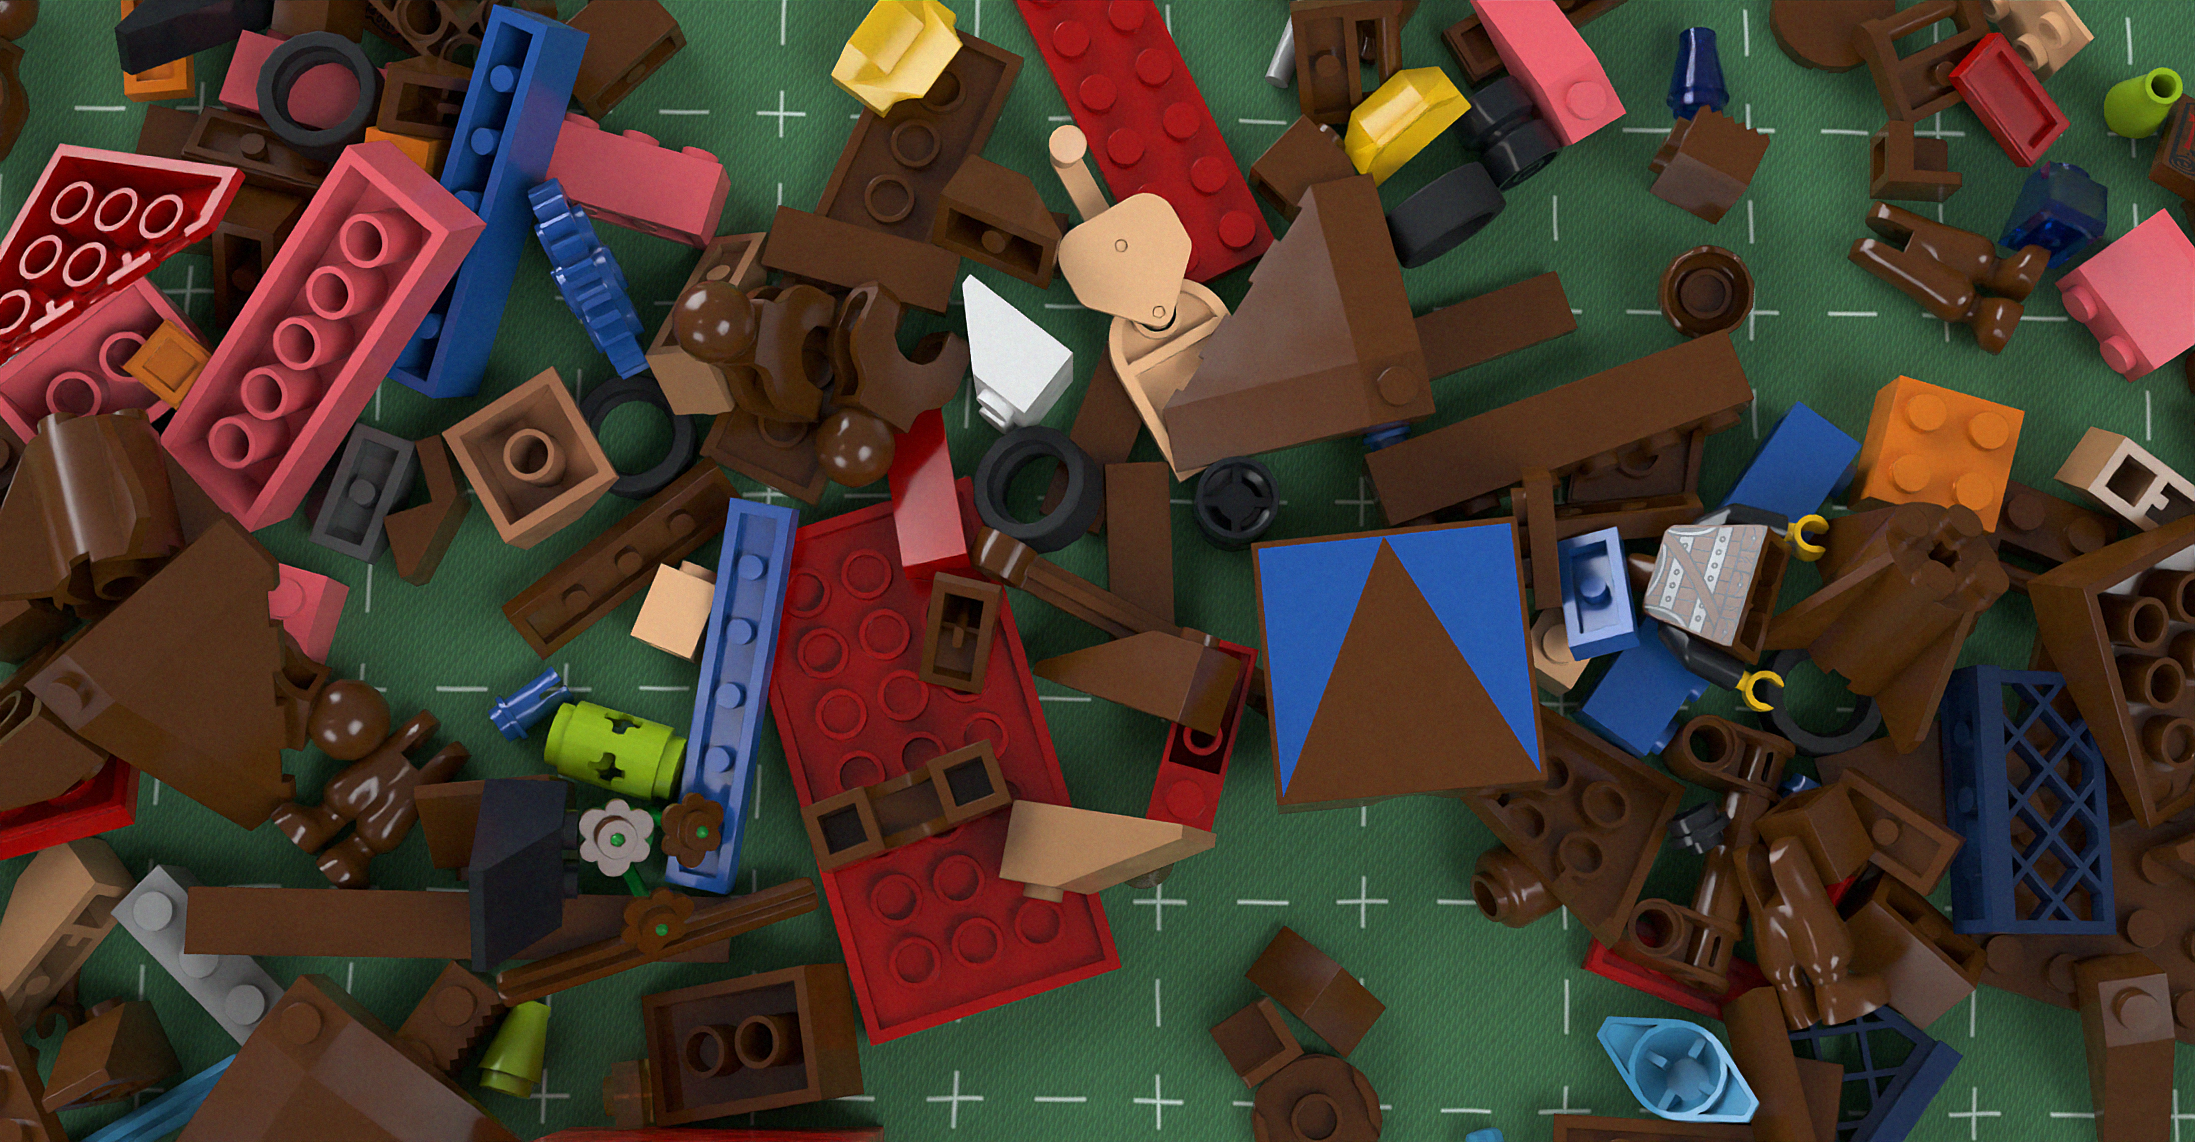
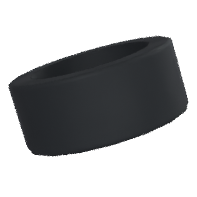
[256,31,386,162]
[1385,162,1507,269]
[579,374,699,500]
[973,425,1102,554]
[1754,649,1882,757]

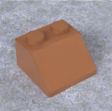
[442,366,620,550]

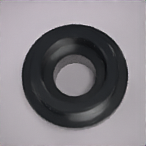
[1666,800,1732,856]

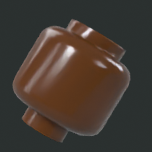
[1470,842,1563,929]

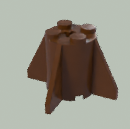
[0,408,225,620]
[1762,502,2010,755]

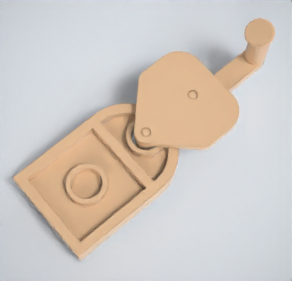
[1049,125,1232,484]

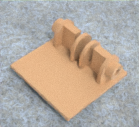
[1979,0,2094,84]

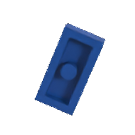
[1557,526,1641,662]

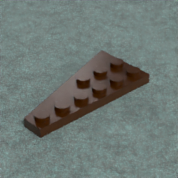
[1460,703,1686,950]

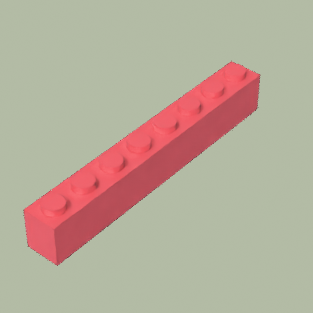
[218,29,731,251]

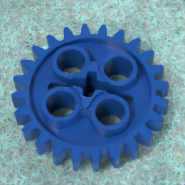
[527,177,650,380]

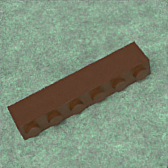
[1361,328,1754,529]

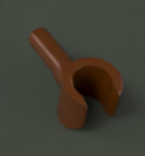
[35,966,87,1039]

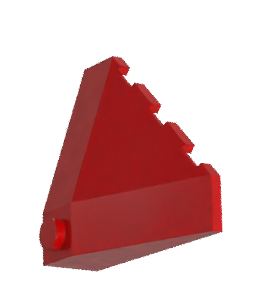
[0,144,246,366]

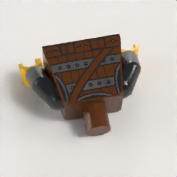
[1627,503,1829,712]

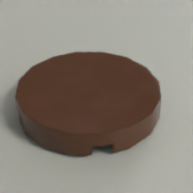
[1769,0,1896,74]
[1250,1053,1383,1142]

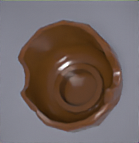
[1657,245,1755,339]

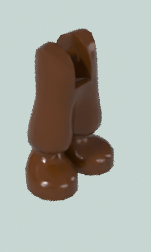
[1847,200,2051,356]
[270,709,472,890]
[1732,835,1892,1030]

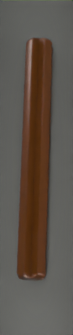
[496,877,819,1007]

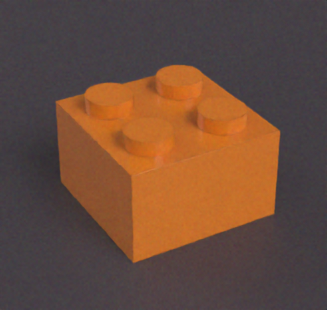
[1847,375,2025,537]

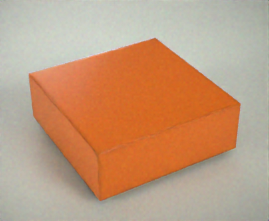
[123,318,213,411]

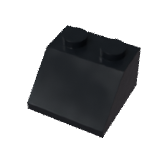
[468,778,581,972]

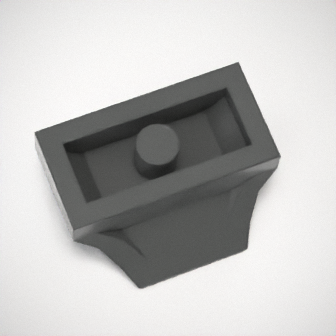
[304,422,420,566]

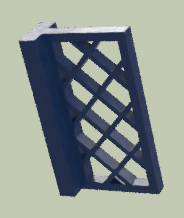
[1940,664,2117,935]
[1716,979,1963,1142]

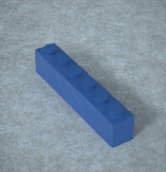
[386,4,590,398]
[1569,401,1862,759]

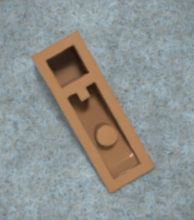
[645,232,769,415]
[2053,427,2195,535]
[999,799,1217,903]
[0,837,138,1036]

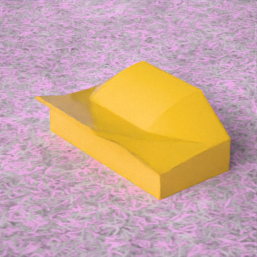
[831,0,963,118]
[1344,66,1472,188]

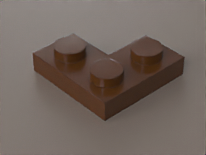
[1836,767,1967,912]

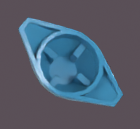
[1597,1016,1759,1123]

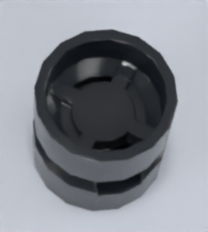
[1450,75,1563,194]
[1192,456,1280,552]

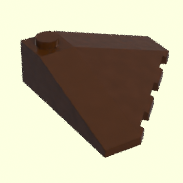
[1162,173,1436,473]
[24,512,297,832]
[2026,513,2195,829]
[175,973,526,1142]

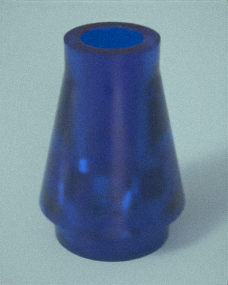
[1666,27,1730,121]

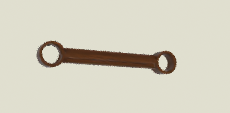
[968,526,1268,719]

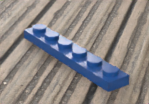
[664,498,800,894]

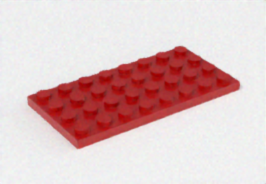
[768,476,1122,1046]

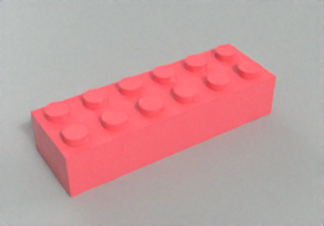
[160,140,487,533]

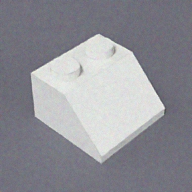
[962,274,1073,435]

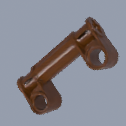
[1612,714,1797,995]

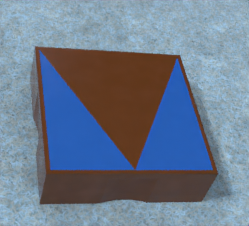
[1251,516,1549,815]

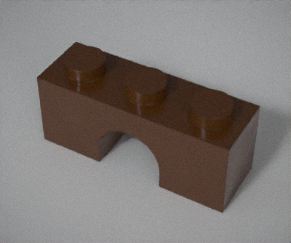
[800,738,1013,874]

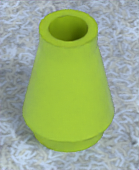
[2104,67,2183,139]
[477,1001,552,1099]

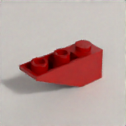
[1145,640,1259,832]

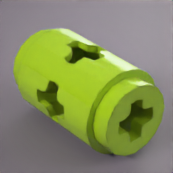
[544,700,689,802]

